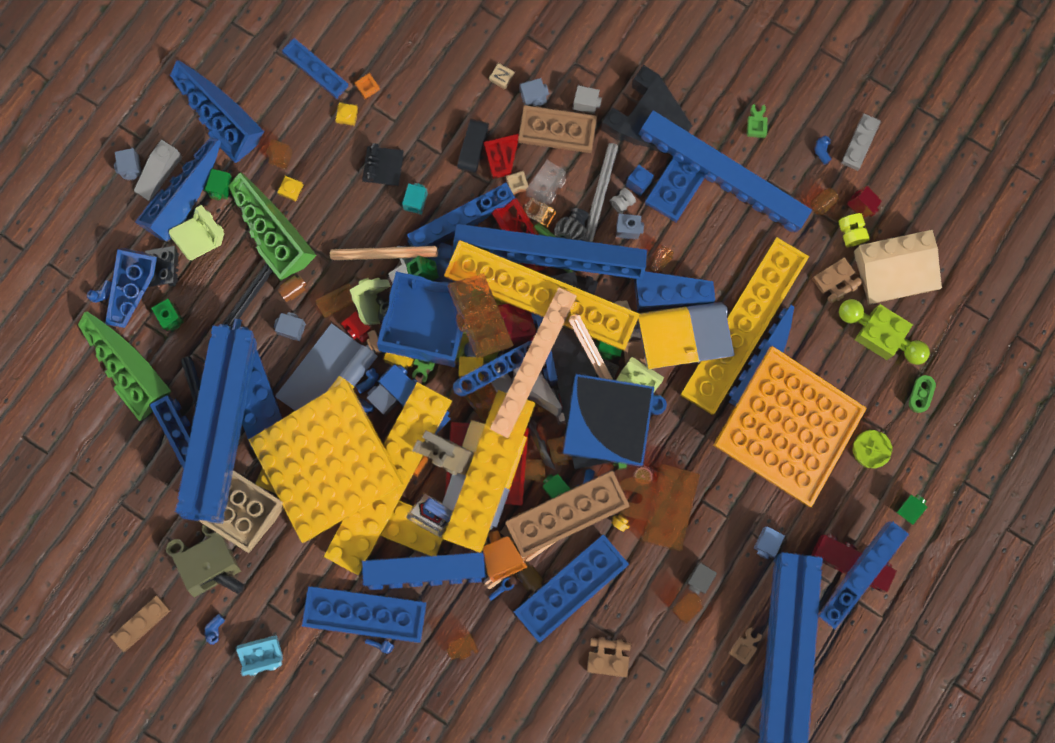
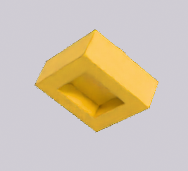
[336,103,358,126]
[278,176,303,201]

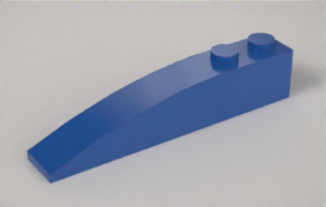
[170,60,264,163]
[135,138,221,242]

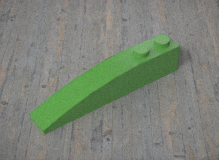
[229,173,316,280]
[78,312,171,421]

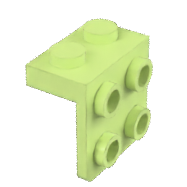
[169,205,224,260]
[350,278,391,325]
[616,357,664,392]

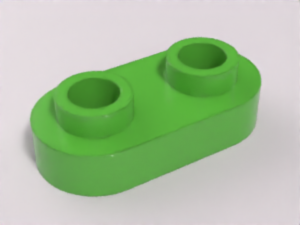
[909,375,936,413]

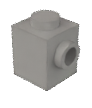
[573,85,602,114]

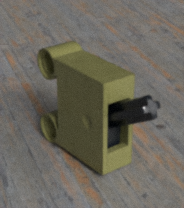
[166,525,245,597]

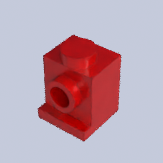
[341,311,372,343]

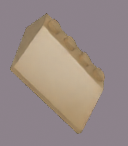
[854,230,942,305]
[199,471,284,553]

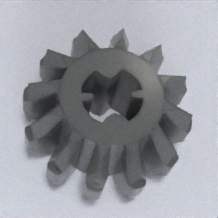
[554,217,587,241]

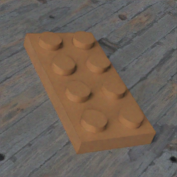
[519,105,597,153]

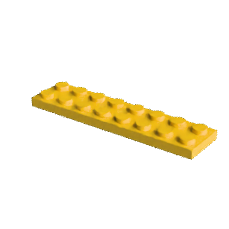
[443,390,535,553]

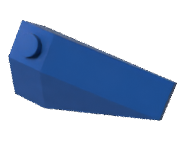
[105,248,157,328]

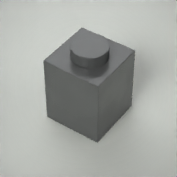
[686,563,717,595]

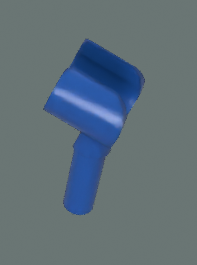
[489,578,514,601]
[365,639,394,654]

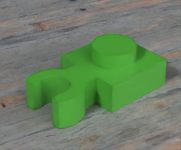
[747,104,767,138]
[412,359,435,383]

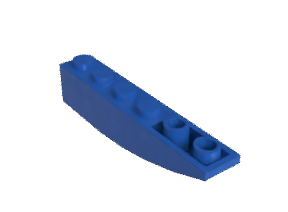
[407,183,516,247]
[728,305,794,406]
[819,521,909,629]

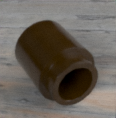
[516,562,543,592]

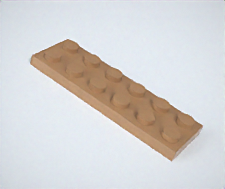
[505,470,630,558]

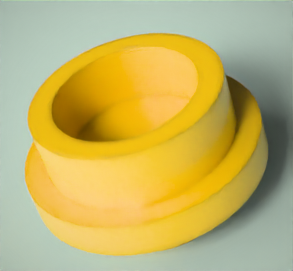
[611,514,630,532]

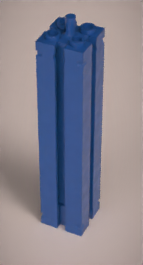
[176,319,257,524]
[758,553,823,743]

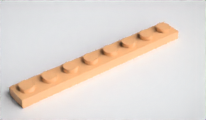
[490,288,576,438]

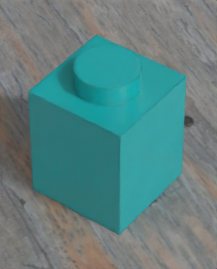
[402,183,428,215]

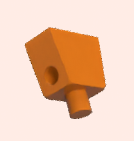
[483,531,528,582]

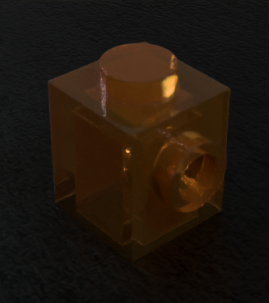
[547,436,572,467]

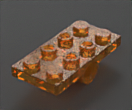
[447,273,513,359]

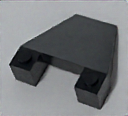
[601,65,693,155]

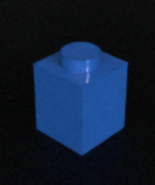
[626,165,654,197]

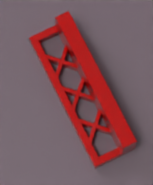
[492,198,548,273]

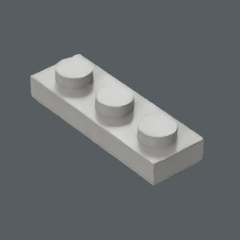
[841,114,881,171]

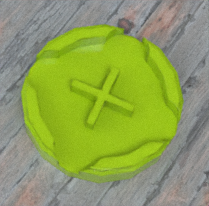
[852,430,892,469]

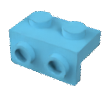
[237,635,283,676]

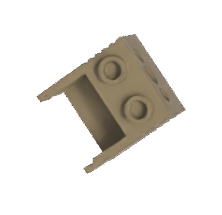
[412,431,475,476]

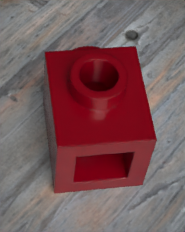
[847,186,882,218]

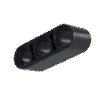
[457,119,489,173]

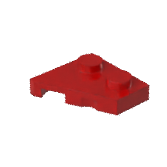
[484,134,519,179]

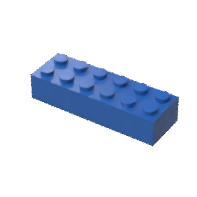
[362,553,486,590]

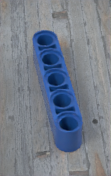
[453,341,532,396]

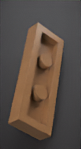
[111,596,171,652]

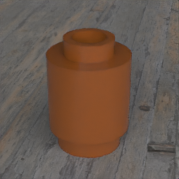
[277,275,307,302]

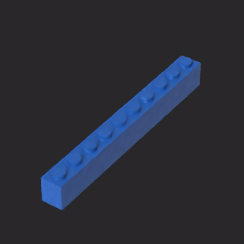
[639,110,812,233]
[453,224,647,280]

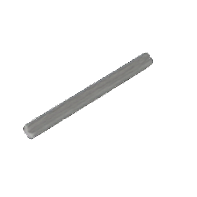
[584,143,618,242]

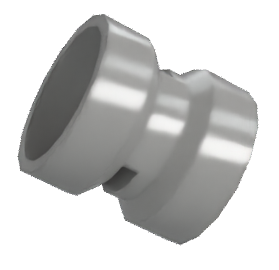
[610,188,636,214]

